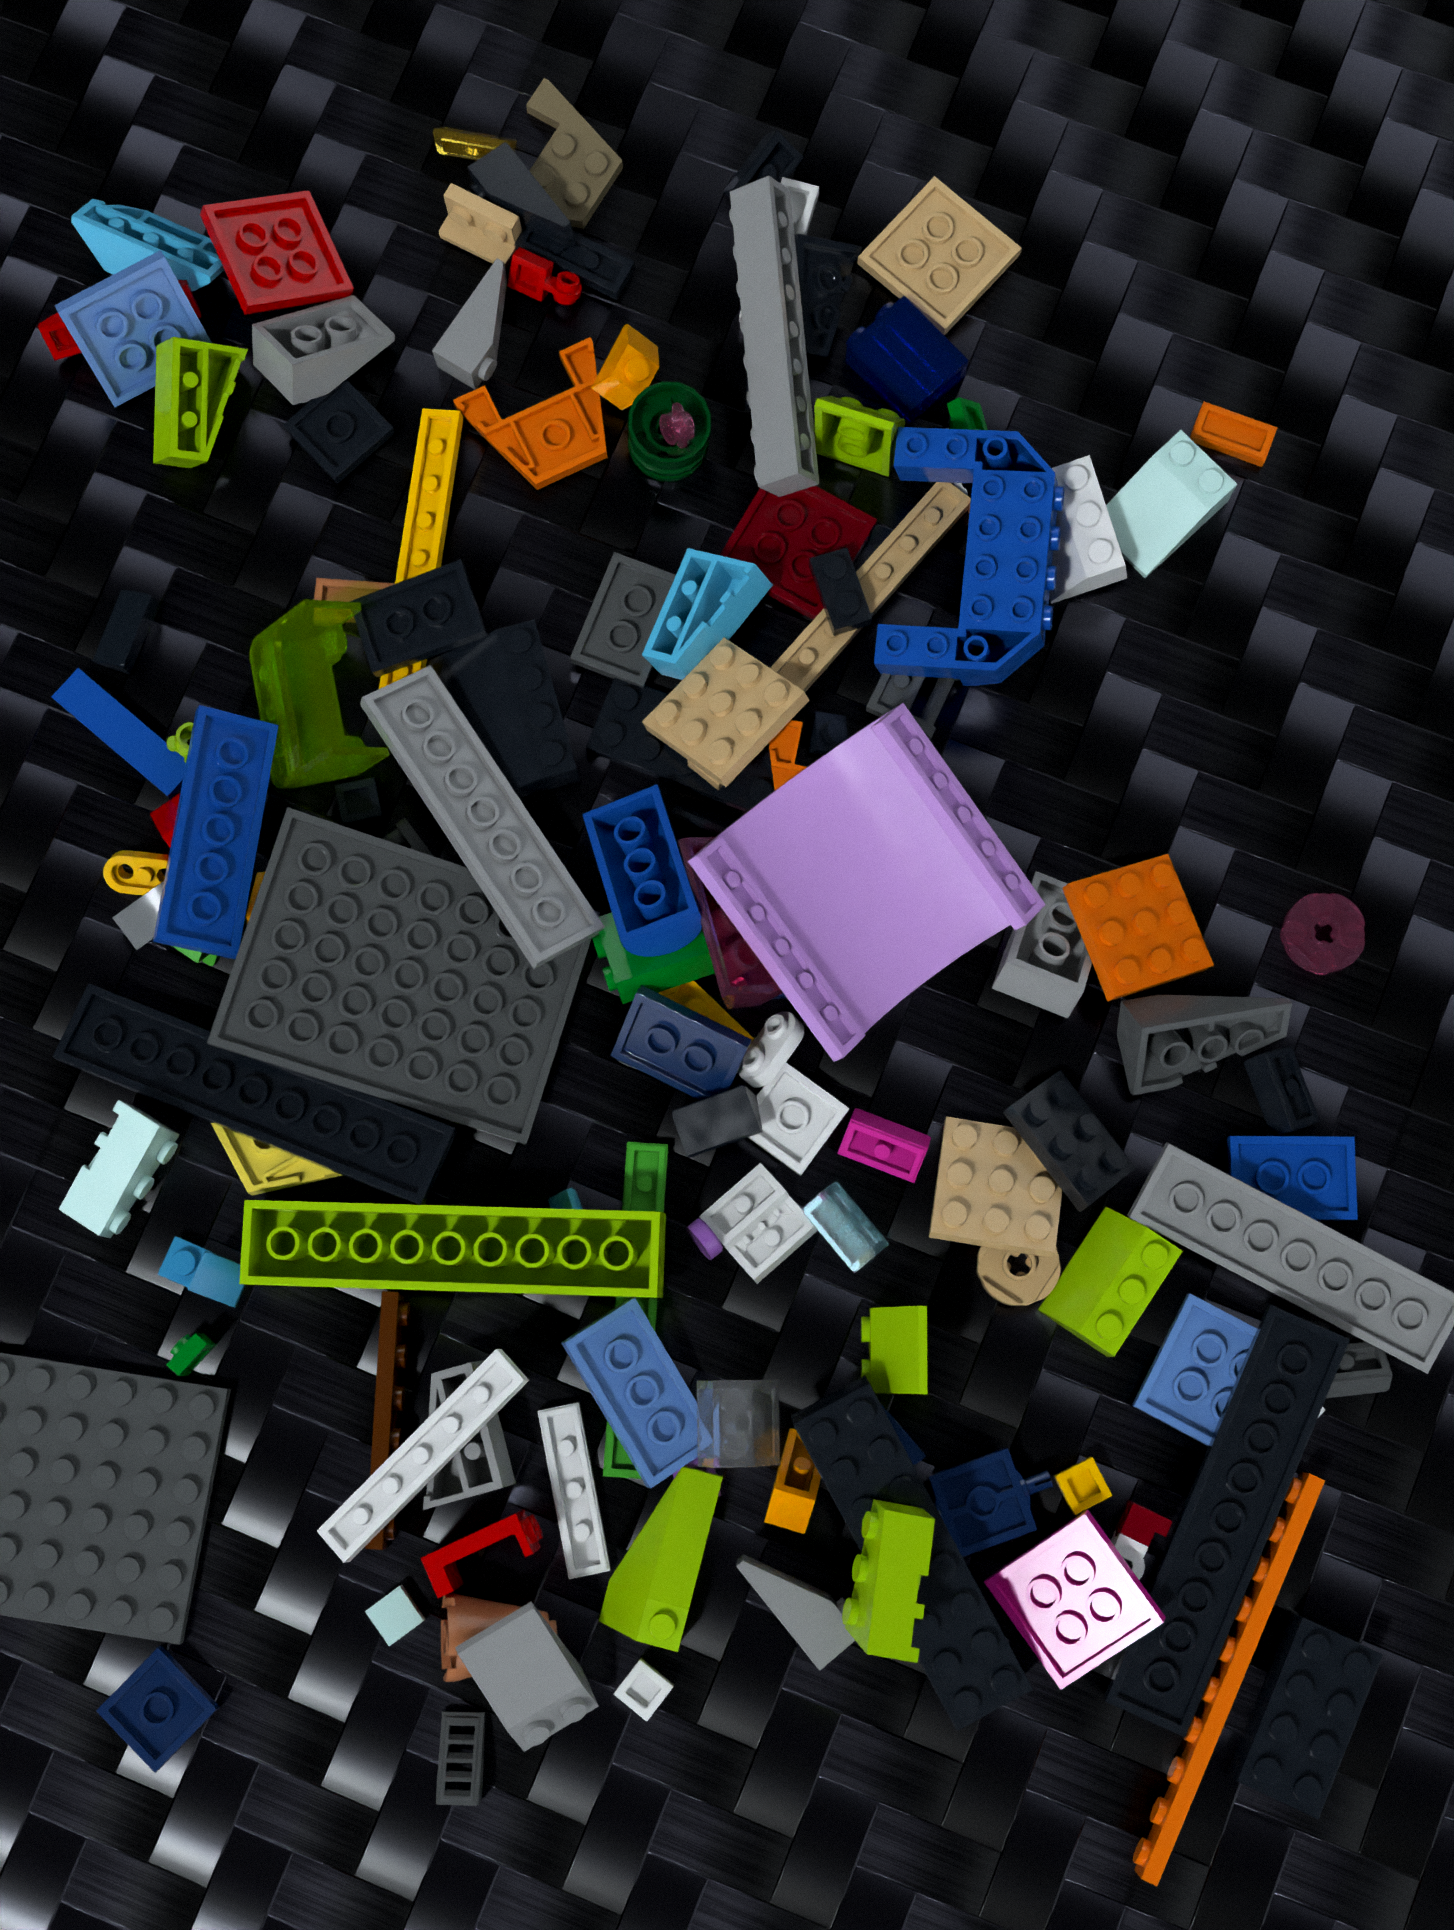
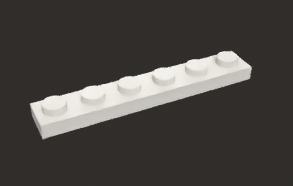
[317,1349,529,1563]

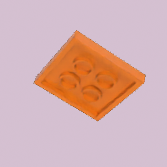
[1062,854,1214,1001]

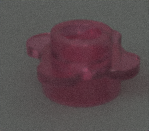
[659,402,695,449]

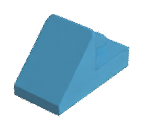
[158,1236,246,1308]

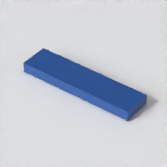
[51,668,186,799]

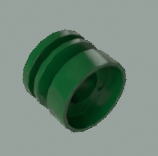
[628,381,711,482]

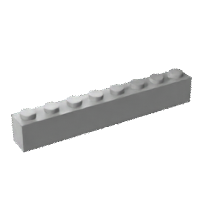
[729,175,819,497]

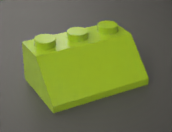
[1038,1207,1183,1357]

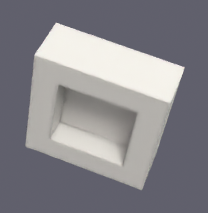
[614,1658,674,1721]

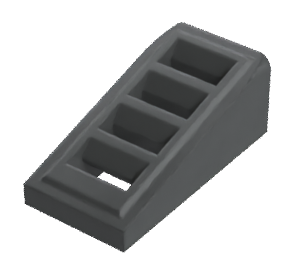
[436,1710,485,1806]

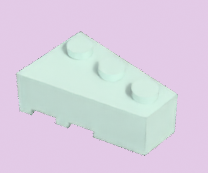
[59,1100,180,1238]

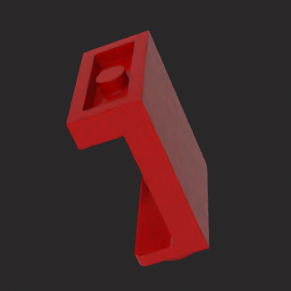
[421,1509,543,1598]

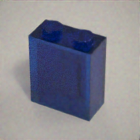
[845,296,969,426]

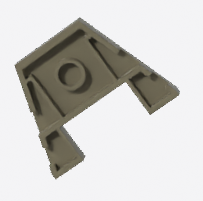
[469,78,623,229]

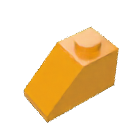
[591,324,659,410]
[764,1428,821,1534]

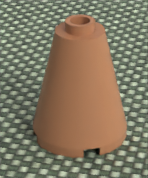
[441,1593,557,1682]

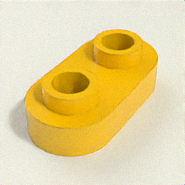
[103,850,169,895]

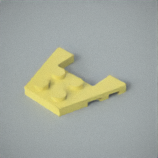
[211,1123,342,1196]

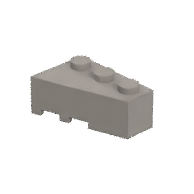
[423,1360,516,1510]

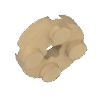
[976,1246,1061,1306]

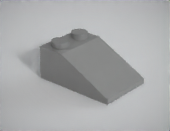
[252,295,395,405]
[992,871,1092,1018]
[736,1554,855,1671]
[455,1602,599,1752]

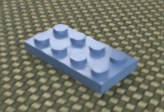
[561,1297,720,1488]

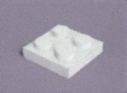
[748,1063,850,1176]

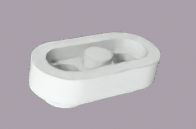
[738,1011,804,1088]

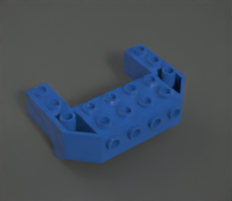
[874,427,1064,686]

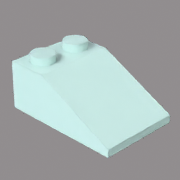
[1106,430,1237,578]

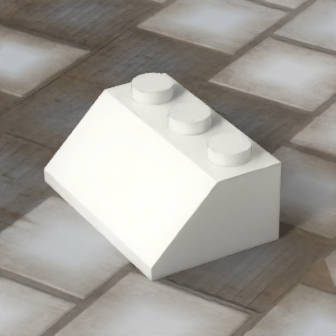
[1049,455,1127,604]

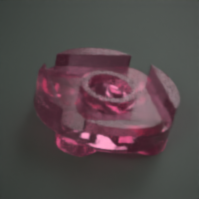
[1280,893,1366,976]

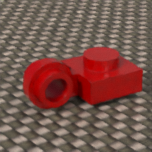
[507,247,582,305]

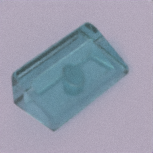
[802,1181,889,1272]

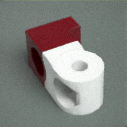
[1111,1500,1173,1580]

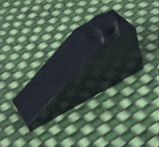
[468,142,576,248]

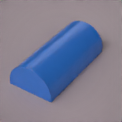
[582,785,703,957]

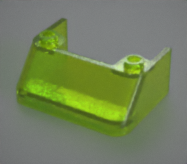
[250,599,389,788]

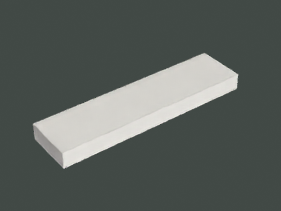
[537,1402,611,1579]

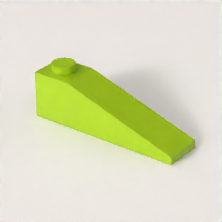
[599,1466,723,1652]

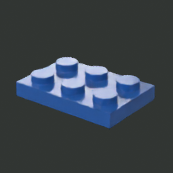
[1227,1136,1358,1221]

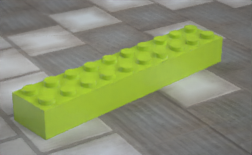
[239,1200,666,1298]

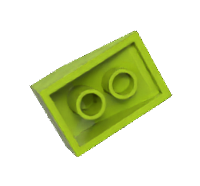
[814,396,905,477]
[861,1306,928,1394]

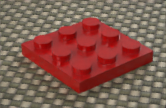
[200,190,354,315]

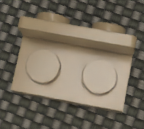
[439,183,522,268]

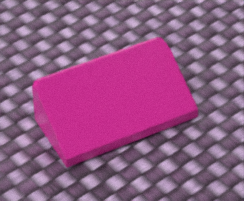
[837,1108,931,1183]

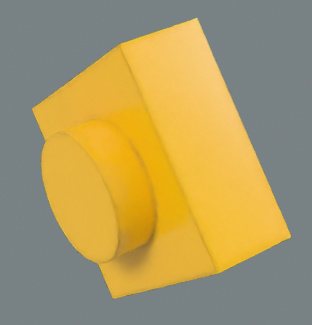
[1054,1457,1112,1515]

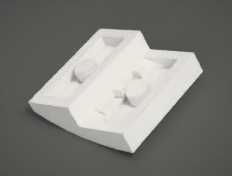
[699,1163,819,1284]

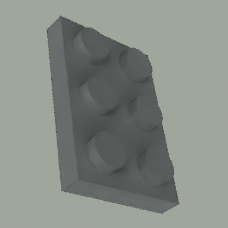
[570,552,676,688]

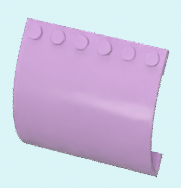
[688,703,1046,1062]

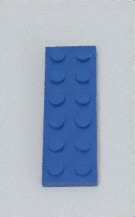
[153,705,279,959]

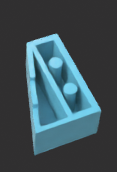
[642,548,773,680]

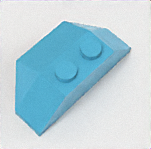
[71,199,224,292]

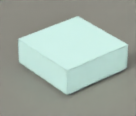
[365,1584,426,1646]

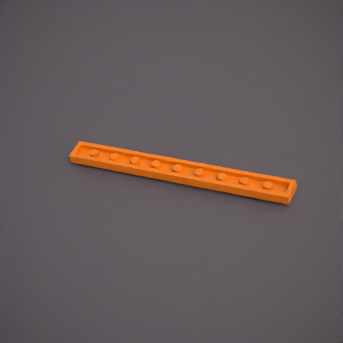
[1133,1472,1325,1886]

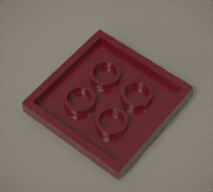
[720,486,877,620]

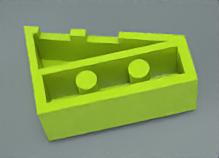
[153,337,248,468]
[842,1499,935,1663]

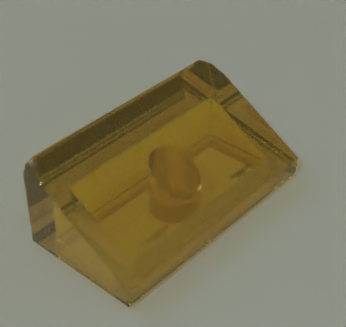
[433,127,517,160]

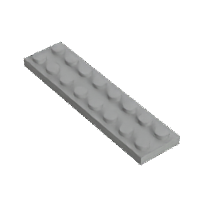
[360,665,605,969]
[1127,1142,1454,1374]

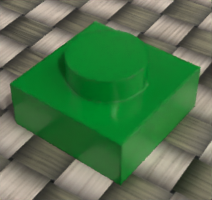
[947,397,988,430]
[166,1333,216,1376]

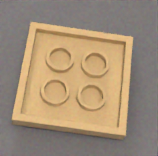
[857,176,1022,335]
[642,637,810,787]
[929,1116,1062,1258]

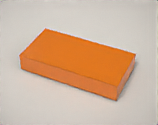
[1189,401,1278,467]

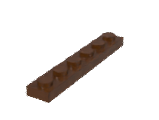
[365,1291,411,1550]

